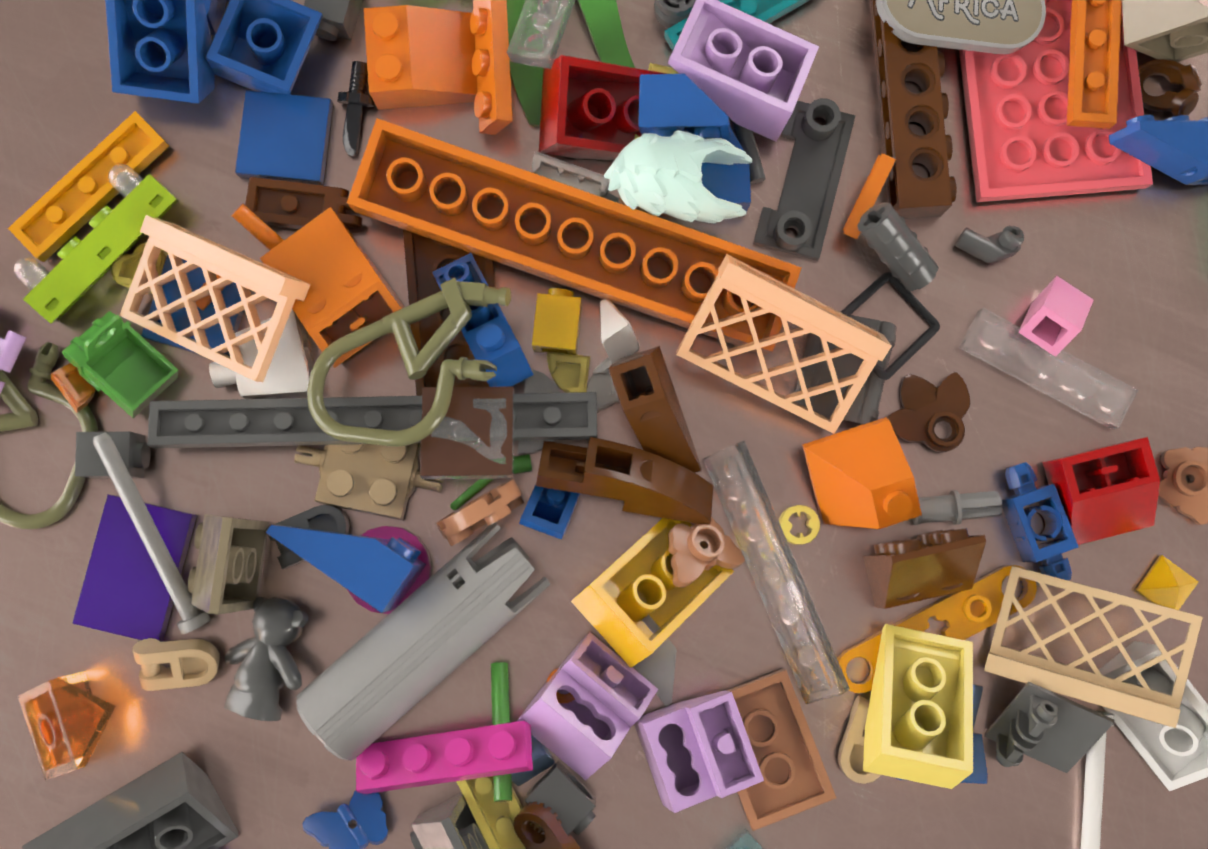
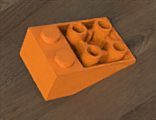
[260,207,405,368]

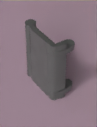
[795,315,897,425]

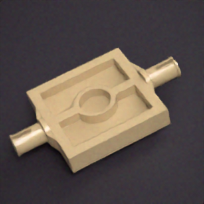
[294,443,444,521]

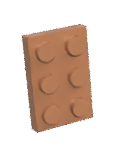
[727,668,836,831]

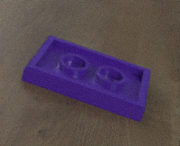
[72,494,197,642]

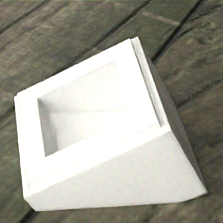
[600,298,640,364]

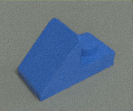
[519,484,580,540]

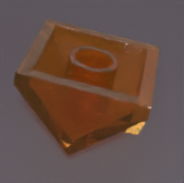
[18,671,116,780]

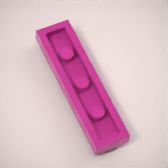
[356,720,533,794]

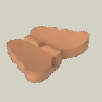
[1158,447,1208,525]
[668,517,745,588]

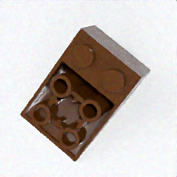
[863,528,986,609]

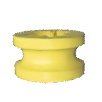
[778,505,820,545]

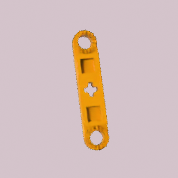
[834,565,1037,693]

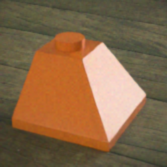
[802,417,922,529]

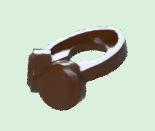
[1138,59,1202,116]

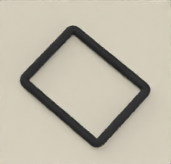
[841,272,940,380]

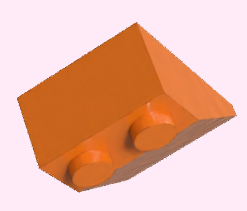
[363,5,477,110]

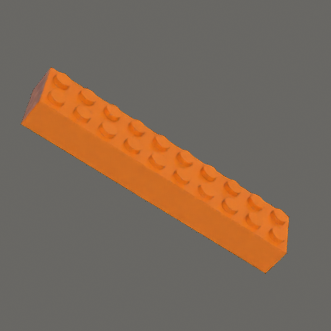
[347,118,802,355]

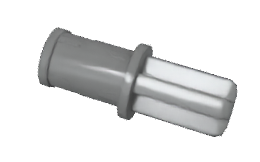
[912,490,1003,525]

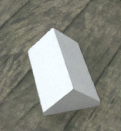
[1099,641,1208,791]

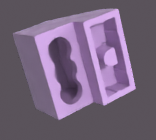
[517,632,658,780]
[634,690,764,813]

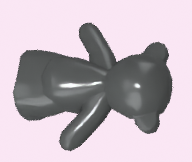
[224,597,308,721]

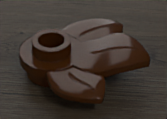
[887,372,971,452]

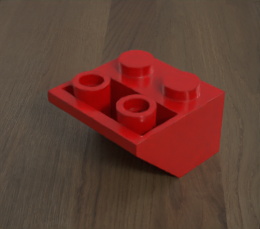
[1043,437,1160,545]

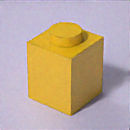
[532,288,582,355]

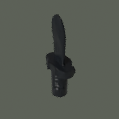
[337,61,375,156]

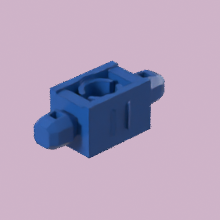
[1002,462,1079,581]

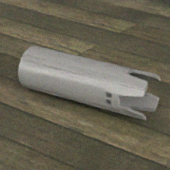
[296,522,551,761]

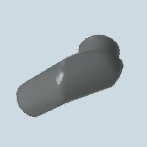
[955,225,1024,263]

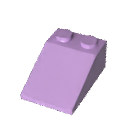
[668,0,819,142]

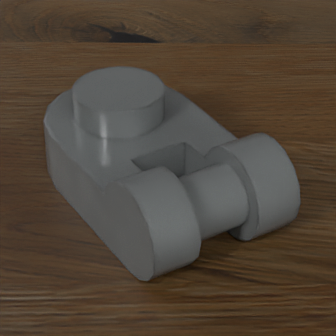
[266,505,350,570]

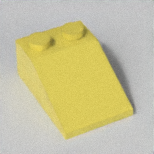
[863,624,973,789]

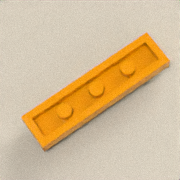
[7,111,170,262]

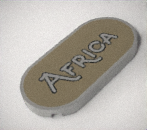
[876,0,1046,54]

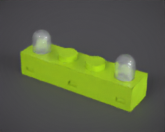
[14,164,179,324]

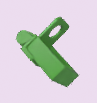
[62,311,179,418]

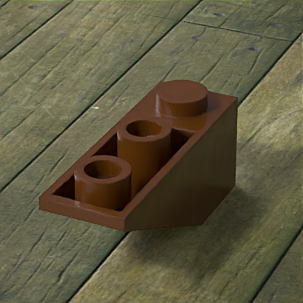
[608,346,702,473]

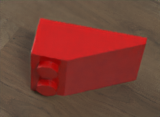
[538,55,666,160]

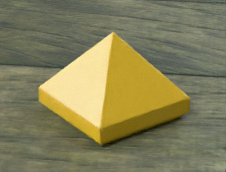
[1135,555,1199,610]

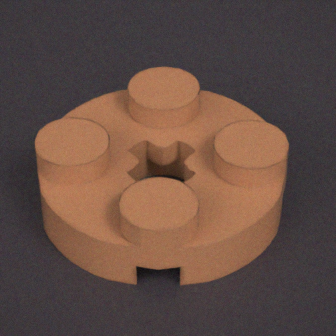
[435,478,524,546]

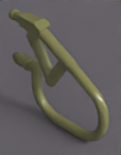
[307,278,511,447]
[0,342,98,529]

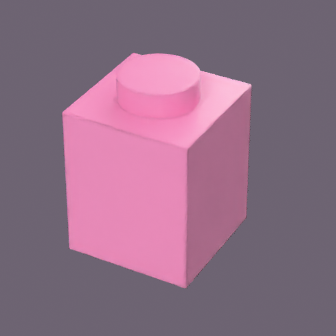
[1018,276,1094,357]

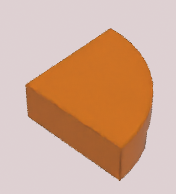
[51,363,96,413]

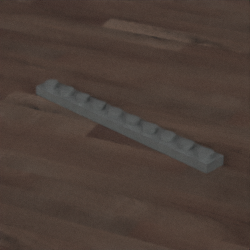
[147,392,597,448]

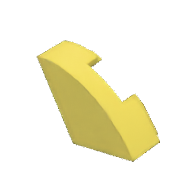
[547,351,590,393]

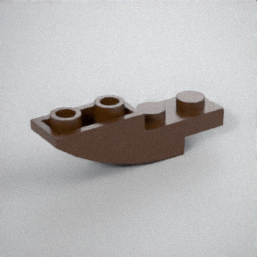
[536,437,714,525]

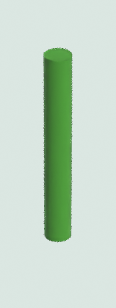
[491,662,512,802]

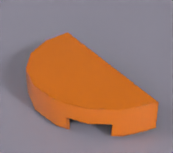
[843,153,896,239]

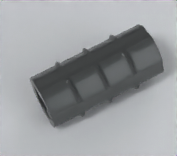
[857,202,939,291]

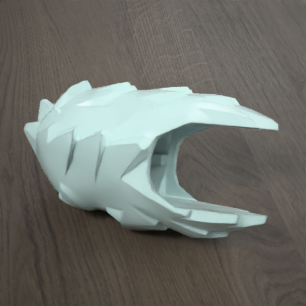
[604,130,752,224]

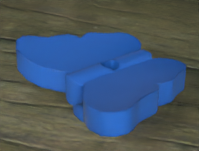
[302,790,388,849]

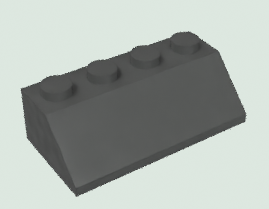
[22,752,239,849]

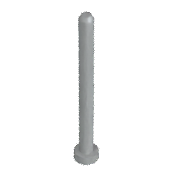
[93,432,211,634]

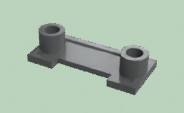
[753,98,856,261]

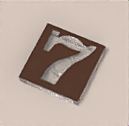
[420,386,514,479]

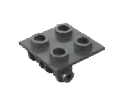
[985,682,1114,773]

